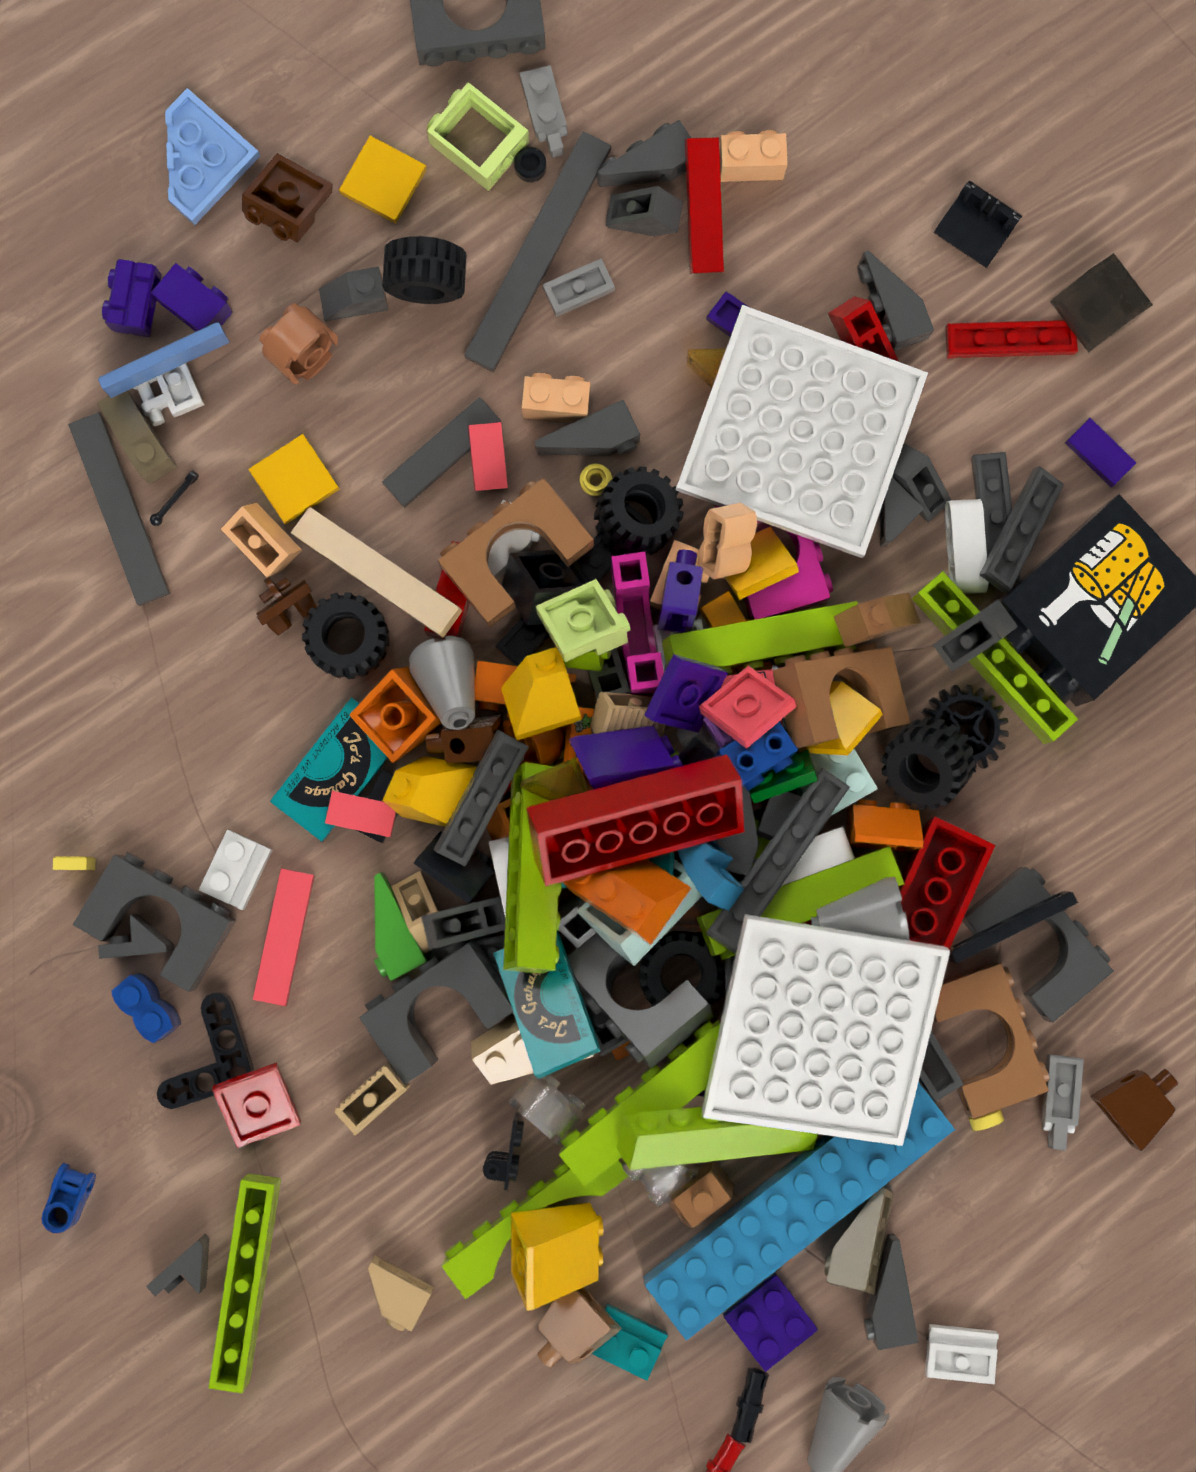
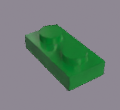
[749,750,818,804]

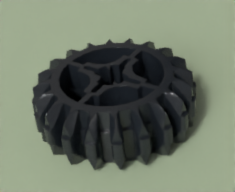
[921,685,1009,773]

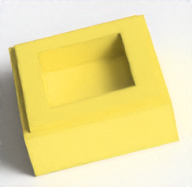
[53,856,96,870]

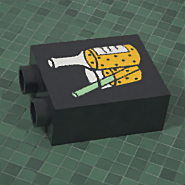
[999,494,1196,707]

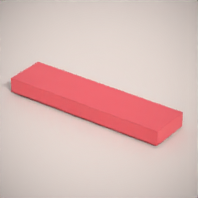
[253,868,315,1006]

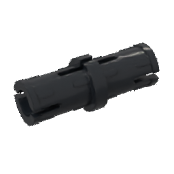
[731,1368,769,1443]

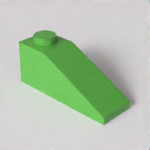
[374,873,429,981]

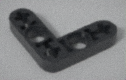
[157,992,254,1109]

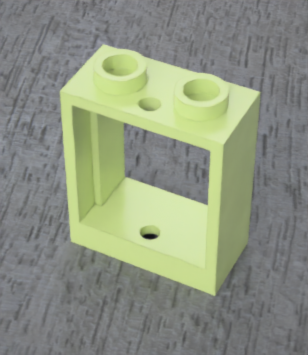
[427,82,529,191]

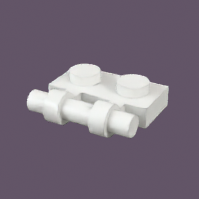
[134,363,204,426]

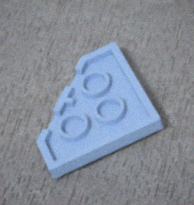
[165,88,260,225]

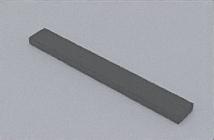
[464,131,611,373]

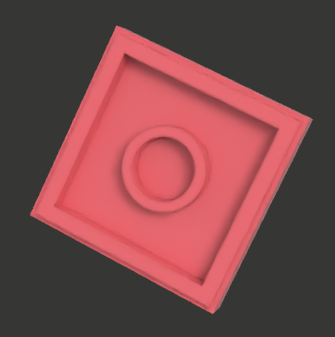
[699,666,797,749]

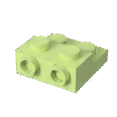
[536,579,631,662]

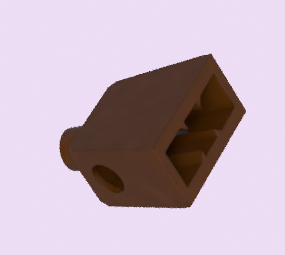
[1090,1069,1178,1151]

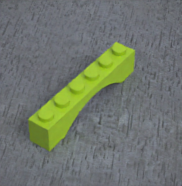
[442,1158,630,1300]

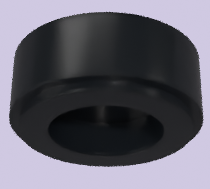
[514,147,547,183]

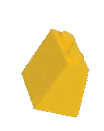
[511,1203,604,1311]

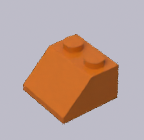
[349,667,442,763]
[846,799,923,852]

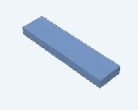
[98,322,230,398]

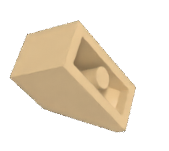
[391,871,442,953]
[368,1255,434,1332]

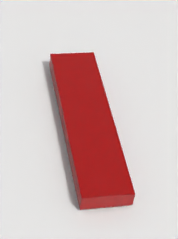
[685,137,724,274]
[945,320,1078,358]

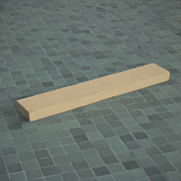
[290,507,462,638]

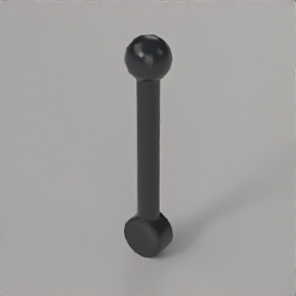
[150,471,199,526]

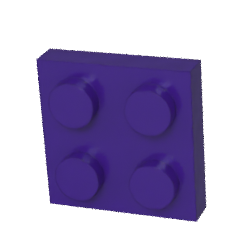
[644,654,728,733]
[723,1273,818,1372]

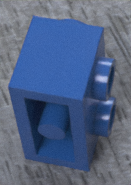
[714,721,798,791]

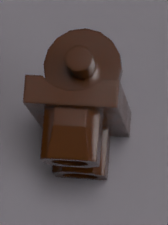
[256,577,317,636]

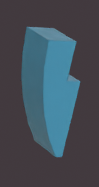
[678,840,745,911]

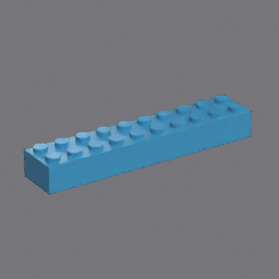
[643,1082,955,1341]

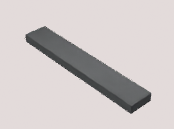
[68,412,170,606]
[706,768,850,954]

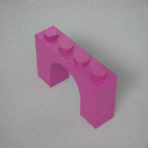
[714,505,833,620]
[611,552,664,696]

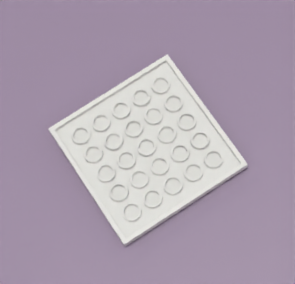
[676,305,928,558]
[702,915,950,1146]

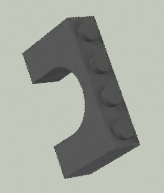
[410,0,546,67]
[73,852,236,992]
[962,867,1114,1023]
[568,933,713,1069]
[359,938,513,1085]

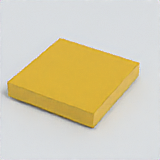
[339,135,427,224]
[248,434,340,525]
[724,526,799,600]

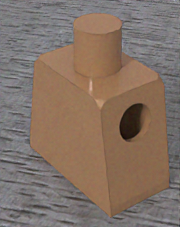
[663,1161,734,1228]
[537,1287,622,1368]

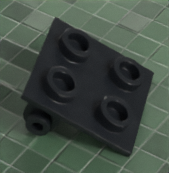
[933,180,1022,268]
[483,1112,524,1190]

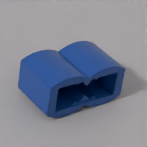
[111,973,181,1043]

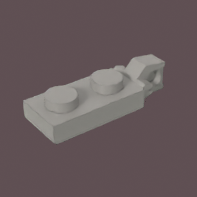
[520,65,567,158]
[1041,1054,1084,1151]

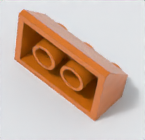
[562,859,691,945]

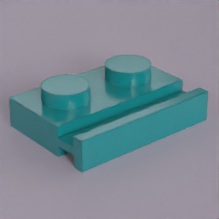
[591,1303,668,1381]

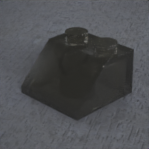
[1050,253,1153,353]

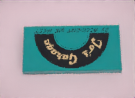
[270,697,388,842]
[493,930,601,1079]

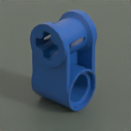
[41,1163,96,1233]

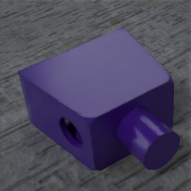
[657,549,703,633]

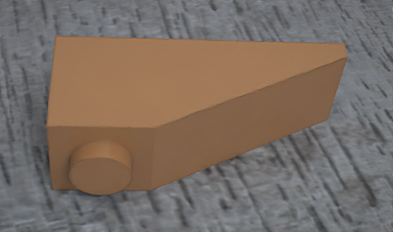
[834,593,921,648]

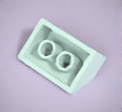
[577,859,702,966]

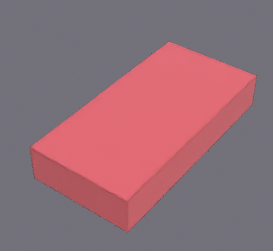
[468,422,508,491]
[325,791,397,837]

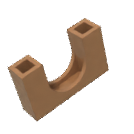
[438,478,594,628]
[772,643,910,749]
[933,962,1050,1119]

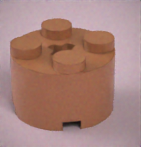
[259,303,338,384]

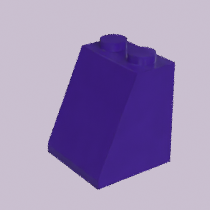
[569,726,683,790]

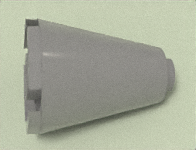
[409,636,475,730]
[811,876,910,941]
[807,1377,890,1472]

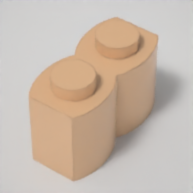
[699,502,757,579]

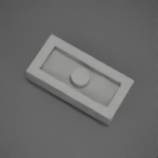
[543,258,615,317]

